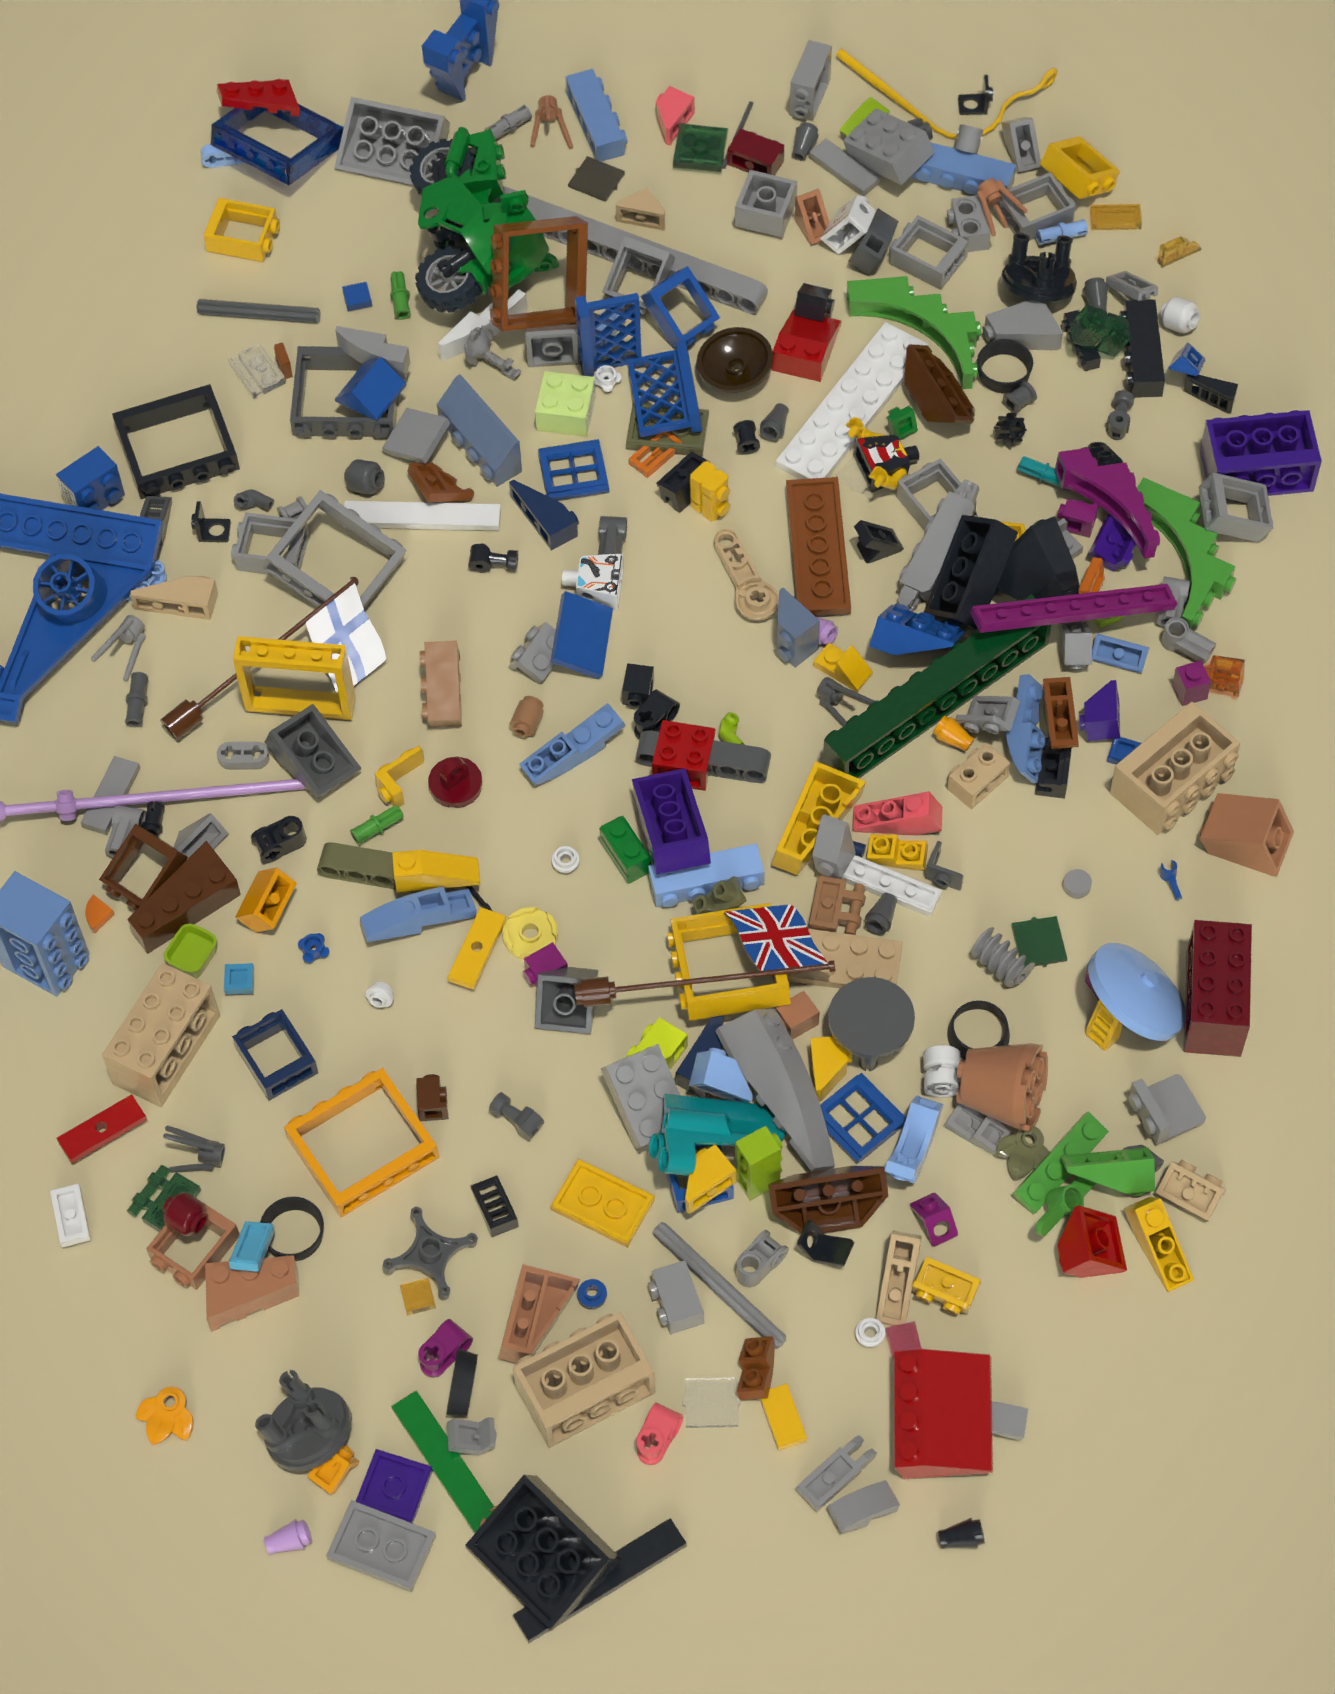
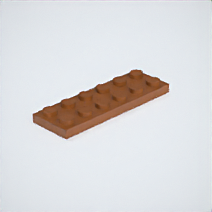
[786,477,851,616]

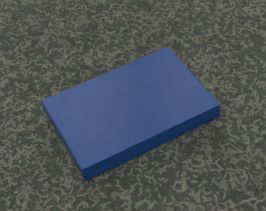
[550,591,613,679]

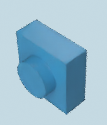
[224,963,254,994]

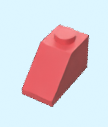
[655,86,695,146]

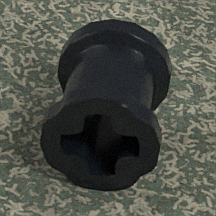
[733,420,760,455]

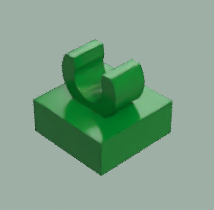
[887,406,918,439]

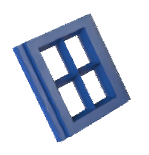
[538,439,609,500]
[820,1072,906,1164]

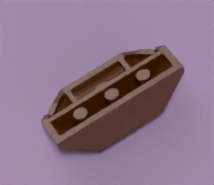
[904,344,975,424]
[768,1166,889,1235]

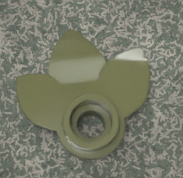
[995,1126,1050,1180]

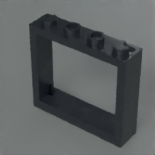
[112,384,240,499]

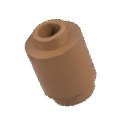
[509,696,544,737]

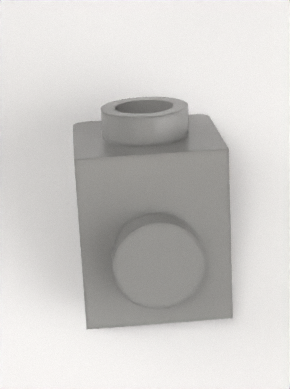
[447,1417,497,1456]

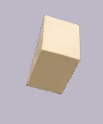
[616,188,666,231]

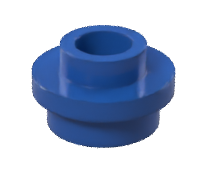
[577,1279,607,1308]

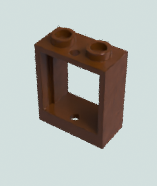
[99,824,188,910]

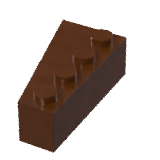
[127,840,241,954]

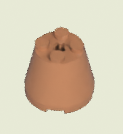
[956,1043,1048,1131]

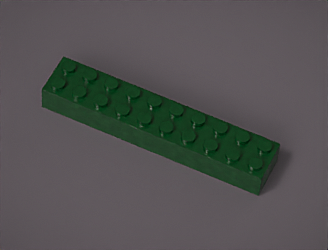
[823,594,1051,779]

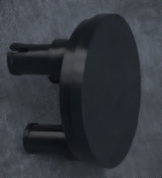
[1001,233,1077,302]

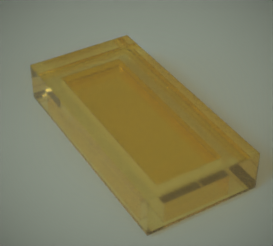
[1090,204,1142,230]

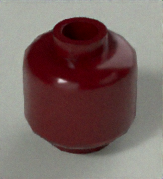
[163,1192,208,1236]

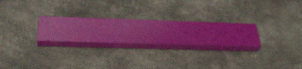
[970,584,1177,633]

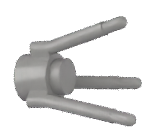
[91,615,146,681]

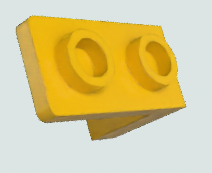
[374,746,424,807]

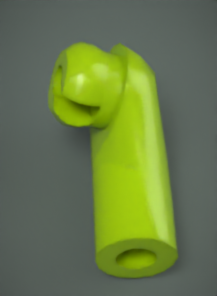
[719,712,745,745]

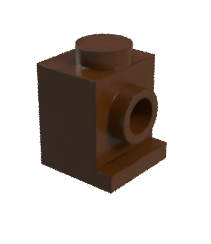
[416,1074,449,1122]

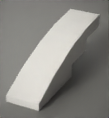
[438,289,528,361]

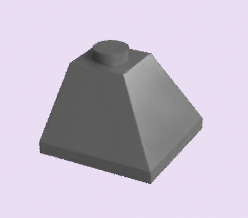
[535,967,599,1034]

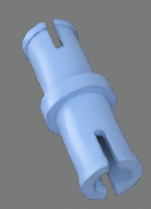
[1036,219,1088,246]

